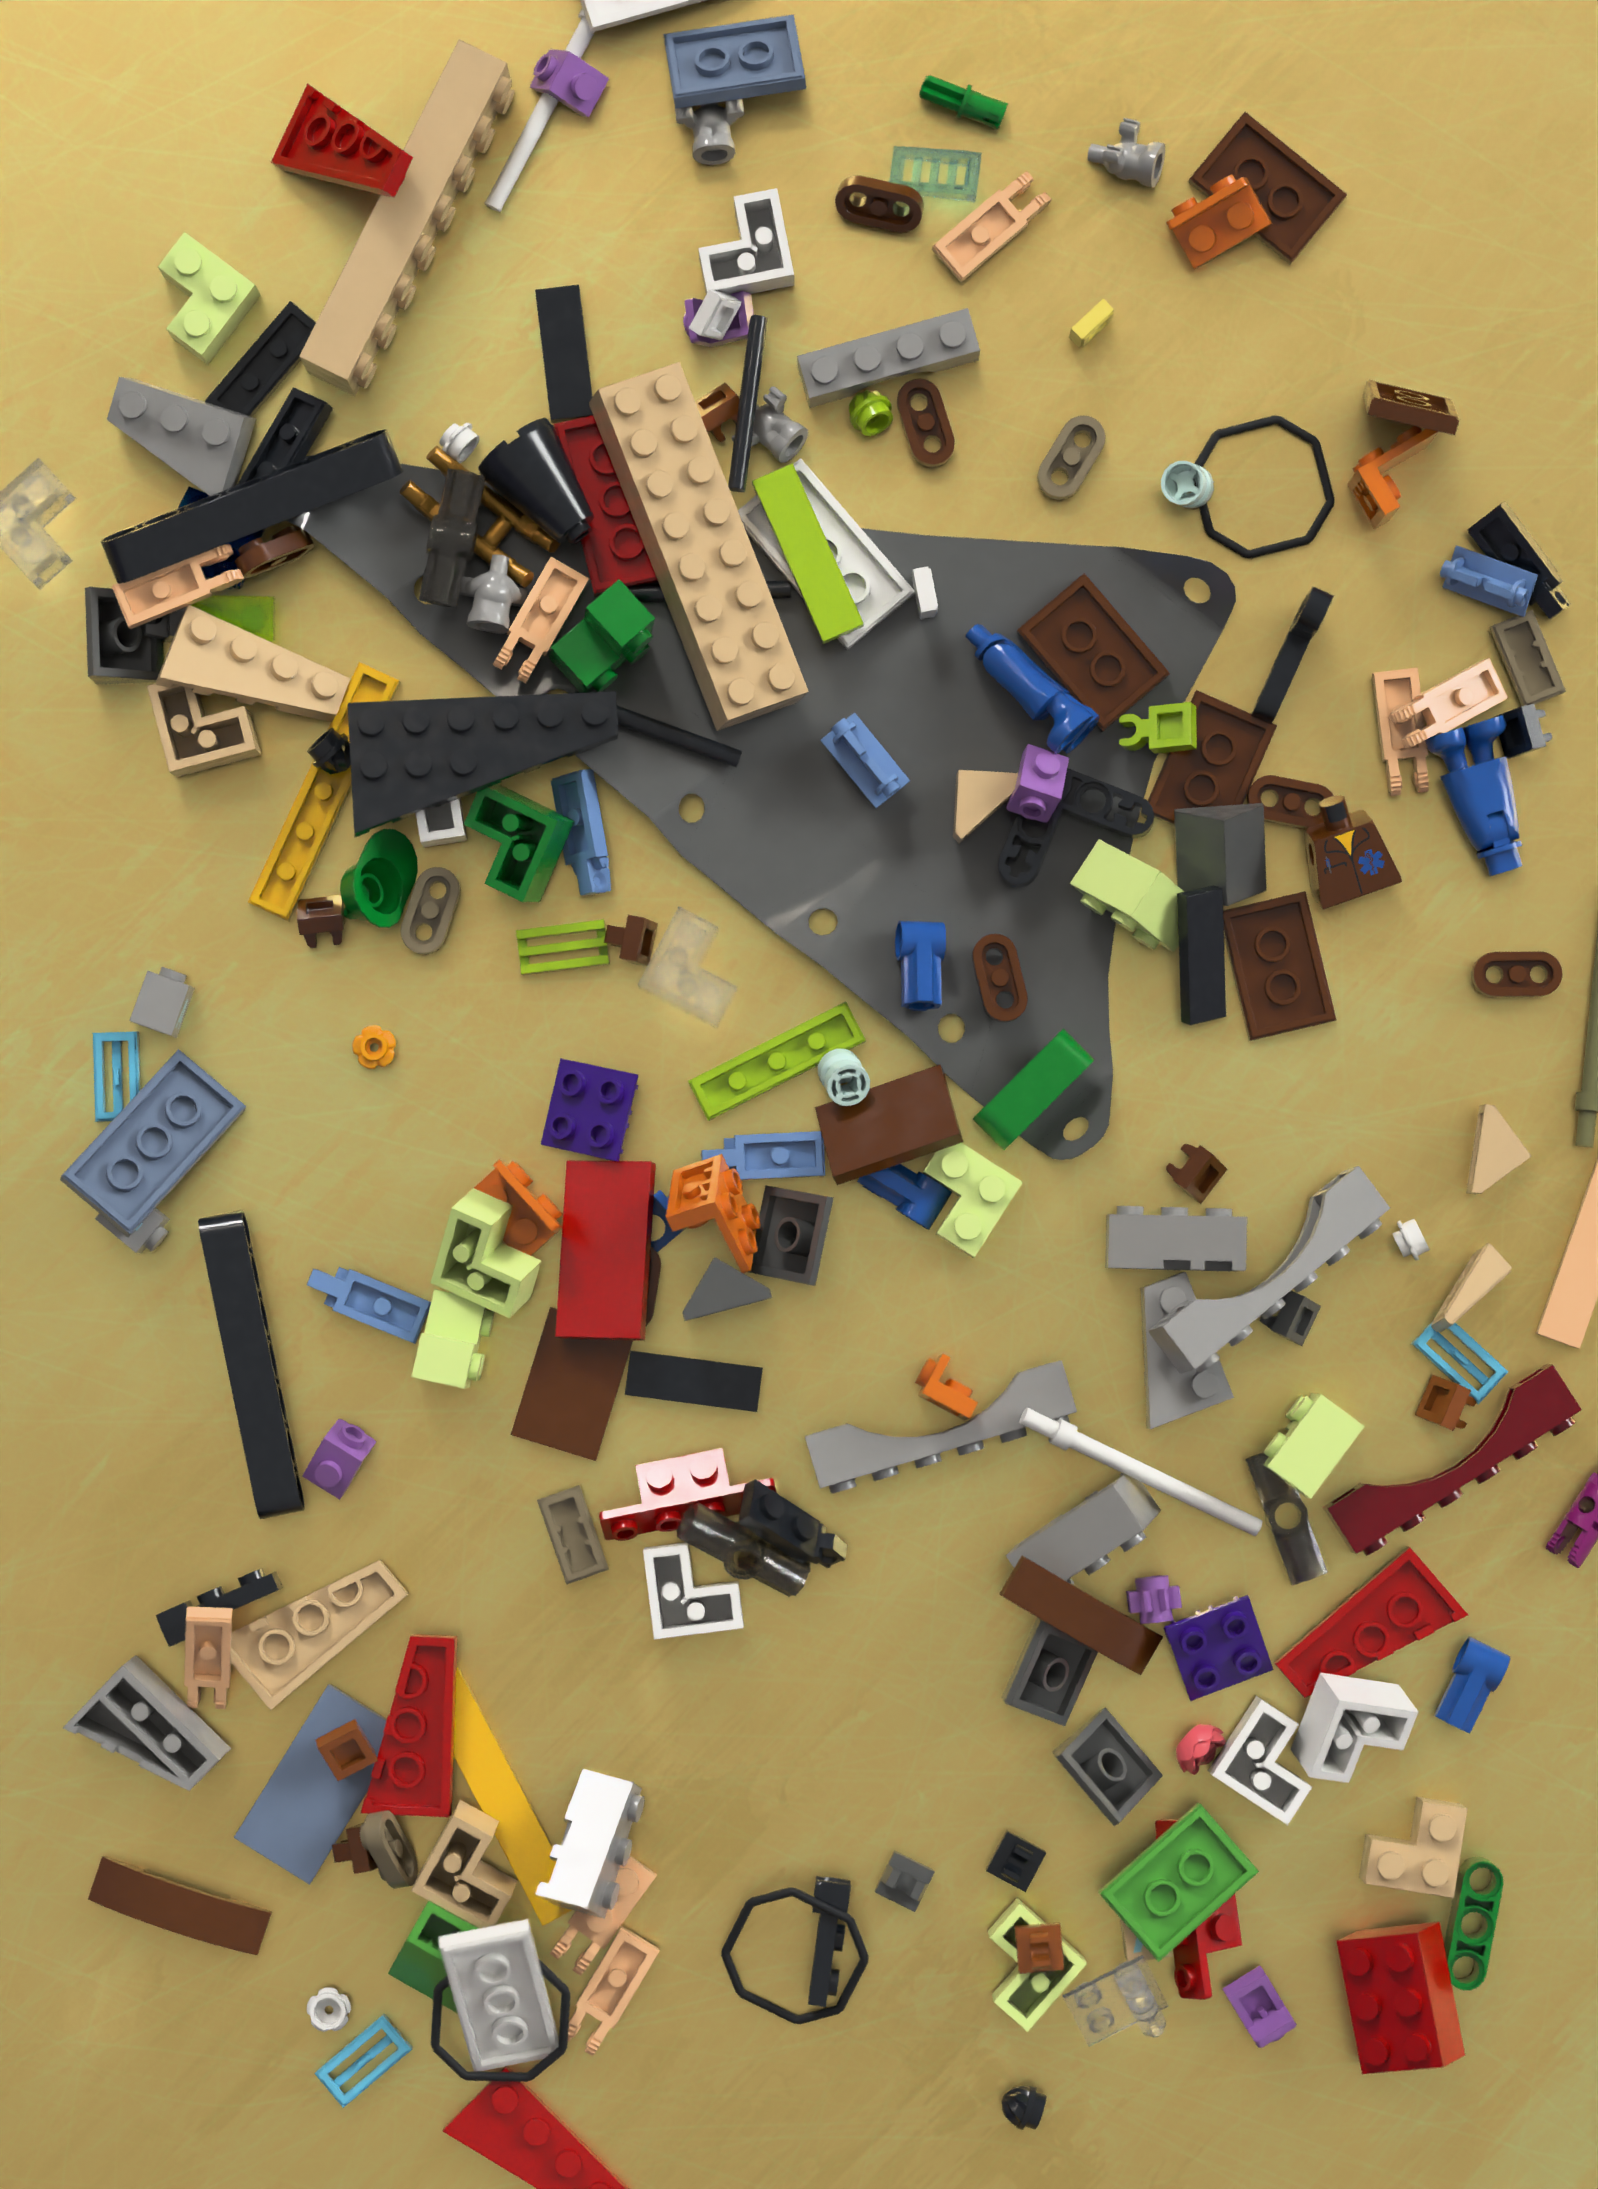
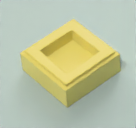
[1069,298,1114,348]

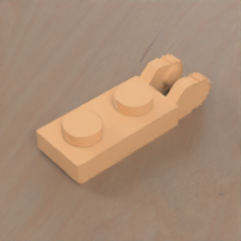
[932,172,1052,282]
[112,543,244,629]
[493,557,589,684]
[1389,658,1508,749]
[1372,668,1429,796]
[184,1607,232,1709]
[550,1855,657,1976]
[568,1926,660,2056]

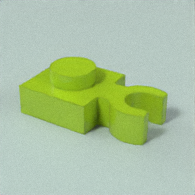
[1119,702,1197,754]

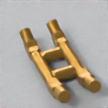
[399,445,560,587]

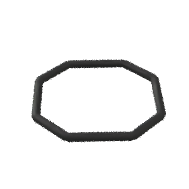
[1194,415,1335,558]
[721,1887,869,2024]
[431,1960,571,2082]

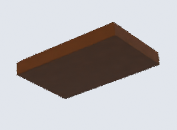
[1188,112,1347,265]
[1363,380,1459,435]
[1017,573,1170,732]
[1148,690,1277,826]
[1223,891,1336,1041]
[815,1065,963,1185]
[511,1307,633,1461]

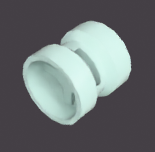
[1161,461,1214,508]
[817,1049,870,1106]

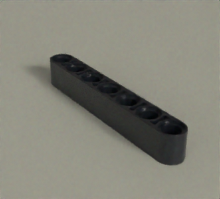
[101,429,403,584]
[198,1210,305,1519]

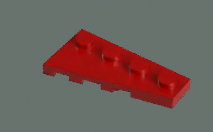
[271,84,413,198]
[1274,1547,1468,1698]
[360,1634,458,1817]
[442,2066,629,2189]

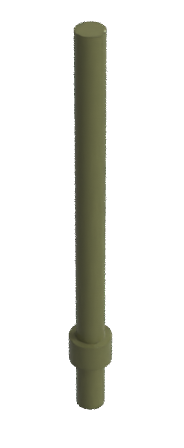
[1575,931,1598,1148]

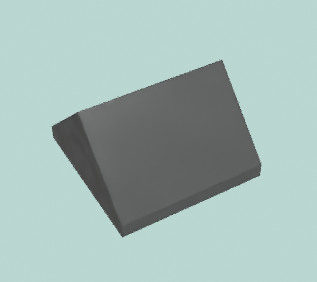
[85,587,164,684]
[1174,803,1267,906]
[749,1185,833,1286]
[682,1257,772,1321]
[1001,1617,1098,1726]
[1053,1707,1163,1826]

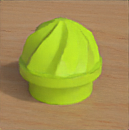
[849,390,893,436]

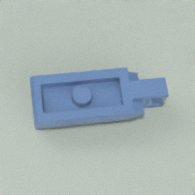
[551,769,611,896]
[701,1131,825,1180]
[307,1267,431,1344]

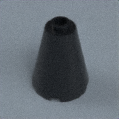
[478,418,594,545]

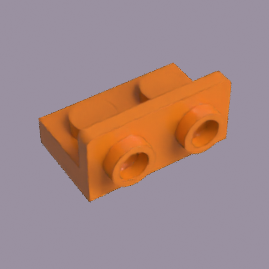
[1166,174,1272,269]
[915,1353,978,1421]

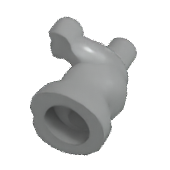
[675,99,744,165]
[1087,118,1165,188]
[732,386,808,463]
[458,554,528,634]

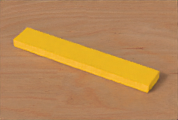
[248,662,400,922]
[454,1667,572,1926]

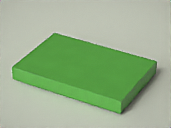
[1098,1803,1259,1962]

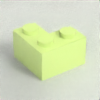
[158,232,261,365]
[1070,839,1184,952]
[922,1143,1023,1258]
[430,1188,541,1318]
[411,1289,495,1389]
[1263,1393,1365,1499]
[988,1898,1087,2032]

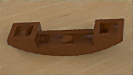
[999,1555,1163,1675]
[88,1856,272,1955]

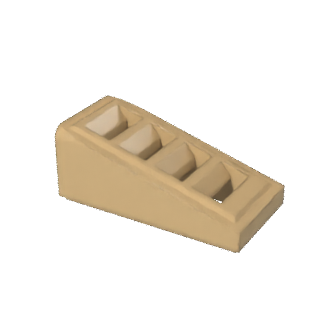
[1431,1243,1512,1332]

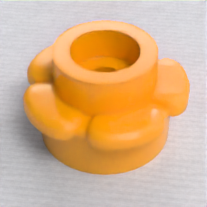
[352,1025,396,1069]

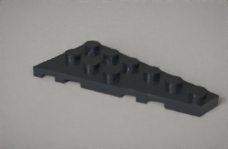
[348,691,618,838]

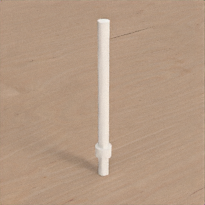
[485,8,594,212]
[1019,1407,1263,1536]

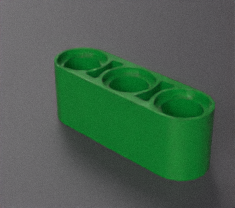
[973,1028,1095,1150]
[1444,1857,1503,1990]

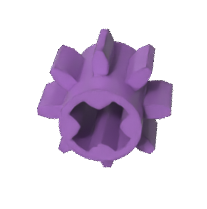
[1126,1575,1182,1624]

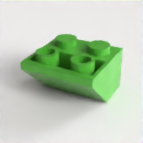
[388,1901,480,2013]

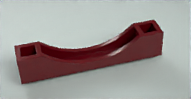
[1323,1364,1582,1556]

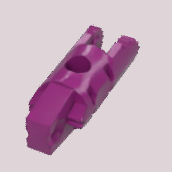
[1546,1472,1598,1568]

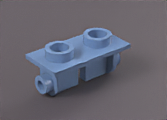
[1440,545,1538,617]
[820,712,910,808]

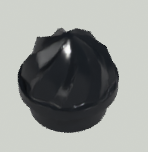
[307,728,351,774]
[1002,2085,1047,2130]

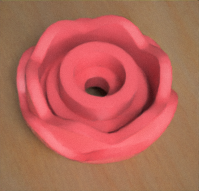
[1176,1724,1226,1775]

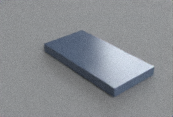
[60,1049,246,1238]
[234,1684,387,1885]

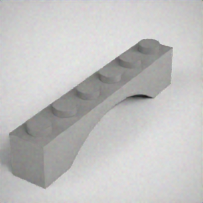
[1148,1166,1390,1374]
[805,1360,1077,1494]

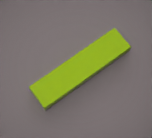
[752,463,864,644]
[688,1002,866,1121]

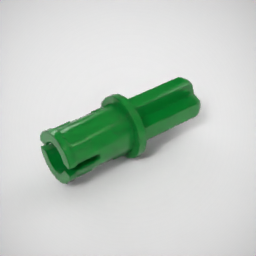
[919,75,1008,130]

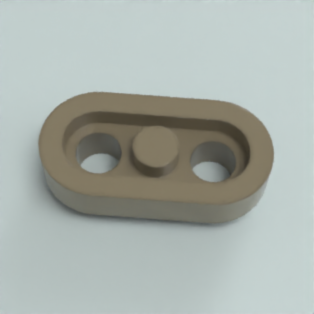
[1037,415,1105,500]
[401,867,460,955]
[360,1810,417,1889]

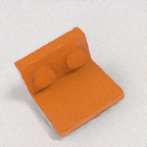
[1347,426,1438,529]
[666,1154,761,1273]
[474,1159,563,1256]

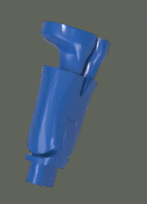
[965,624,1100,754]
[1425,715,1523,876]

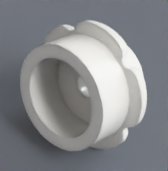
[439,423,479,463]
[1392,1218,1430,1260]
[307,1987,351,2032]

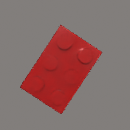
[1337,1922,1465,2074]

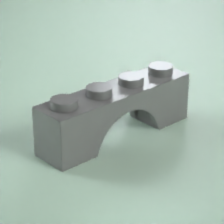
[797,308,980,408]

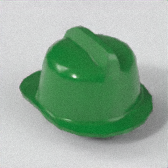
[340,829,418,928]

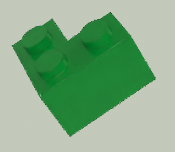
[549,579,655,693]
[463,784,575,902]

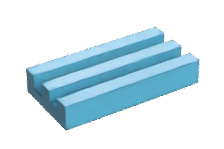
[93,1031,141,1122]
[1411,1322,1509,1404]
[315,2014,413,2108]

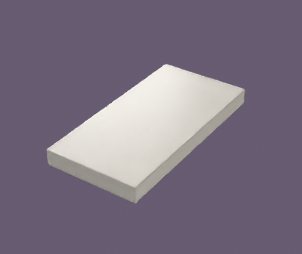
[738,458,915,650]
[439,1919,559,2072]

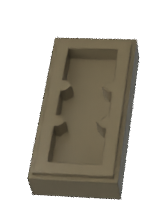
[1490,610,1566,706]
[537,1485,609,1585]

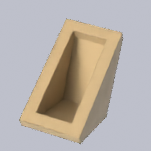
[953,770,1018,844]
[1466,1104,1532,1195]

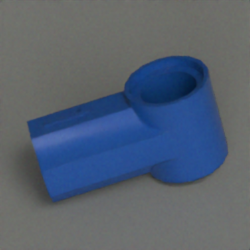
[895,921,946,1011]
[857,1164,952,1230]
[1434,1637,1510,1734]

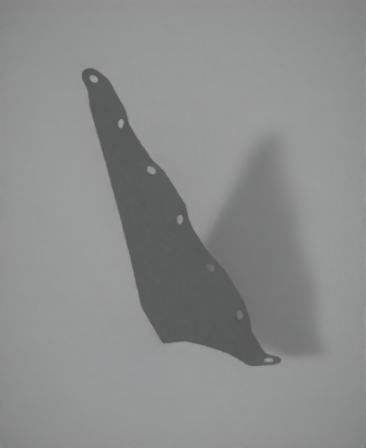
[286,455,1236,1160]

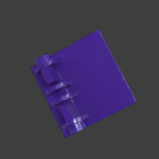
[540,1058,639,1162]
[1163,1595,1273,1701]

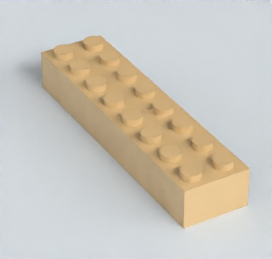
[299,39,515,396]
[589,362,809,731]

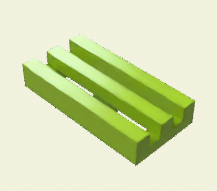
[516,919,610,975]

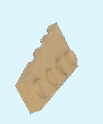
[155,605,350,722]
[231,1560,409,1710]

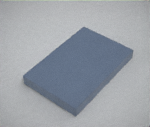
[663,14,806,109]

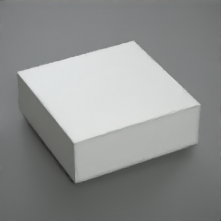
[689,289,741,341]
[912,566,938,620]

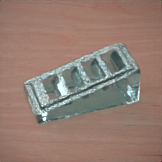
[889,146,982,202]

